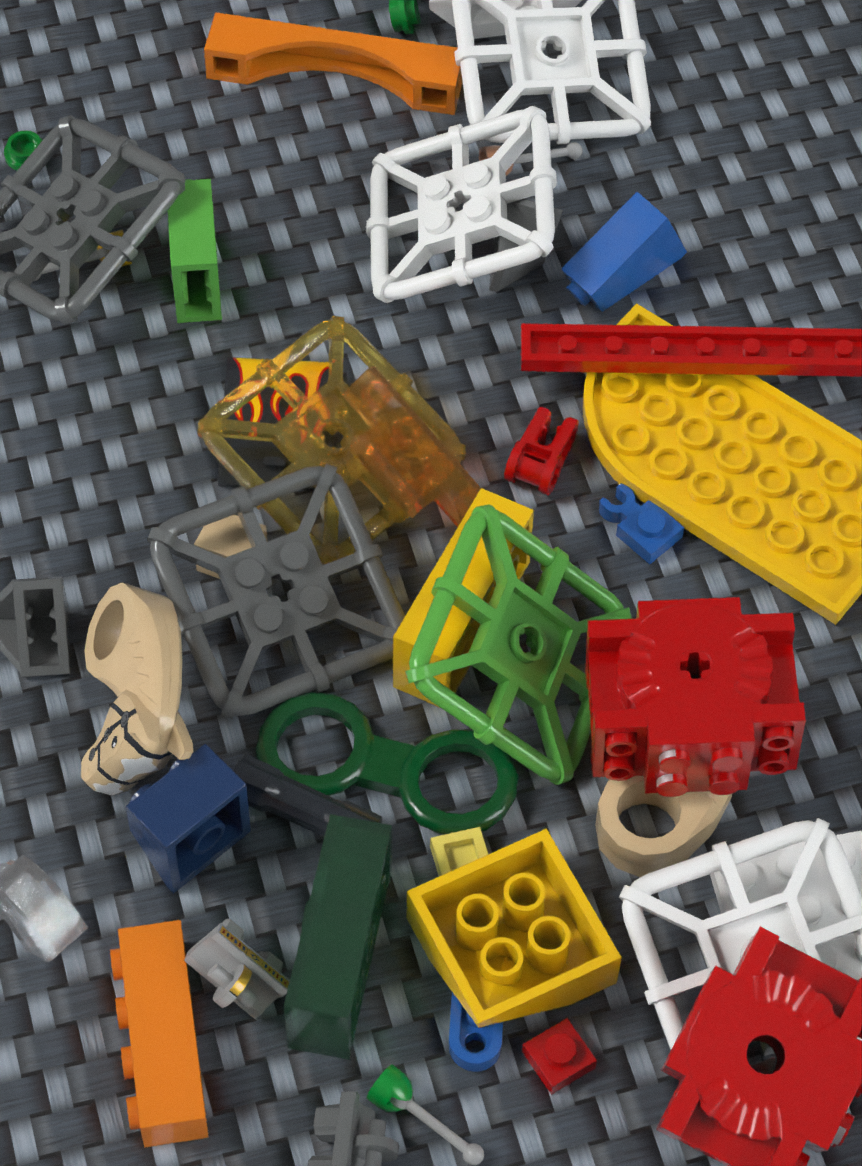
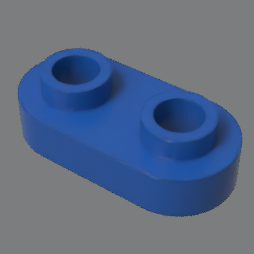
[449,992,503,1072]

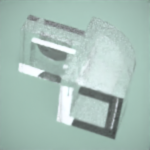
[0,855,88,962]

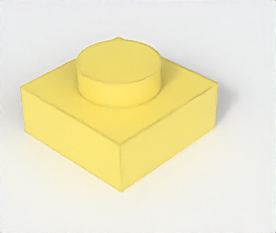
[430,827,488,876]

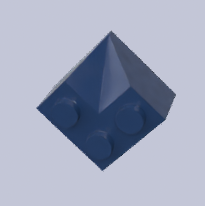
[126,744,251,894]

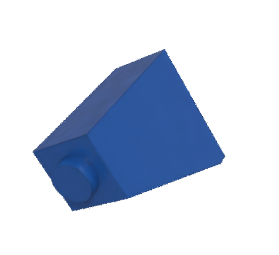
[561,192,687,312]

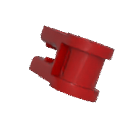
[504,406,579,496]

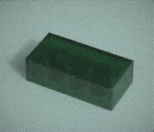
[284,814,392,1060]

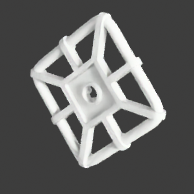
[452,0,651,145]
[366,106,557,303]
[619,818,862,1074]

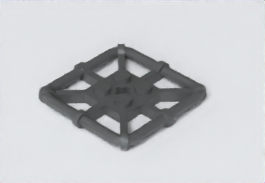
[0,115,185,325]
[147,463,405,719]

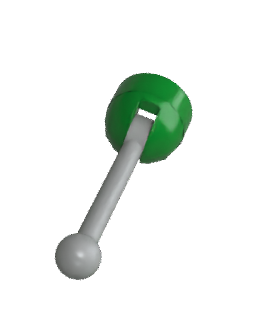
[366,1064,484,1165]

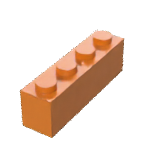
[110,920,209,1148]

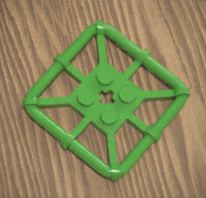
[405,504,632,785]

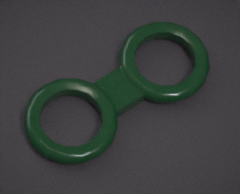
[256,693,518,835]

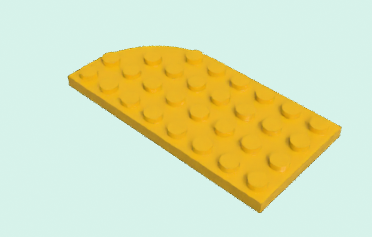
[583,303,862,625]

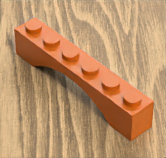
[204,12,463,115]

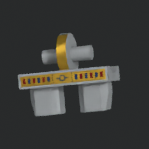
[184,919,292,1019]

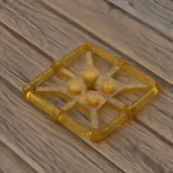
[197,316,466,565]

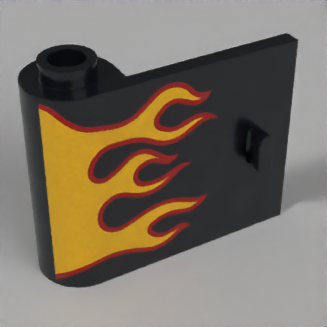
[218,357,348,492]

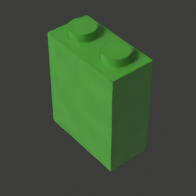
[167,179,222,323]

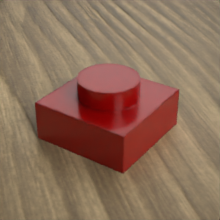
[522,1018,597,1095]

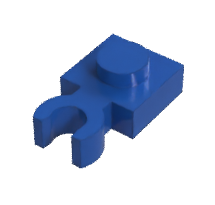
[599,484,684,564]

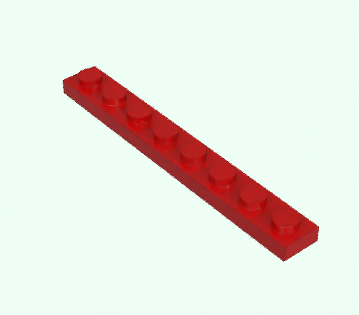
[521,323,862,377]

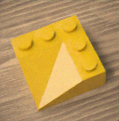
[406,828,622,1028]

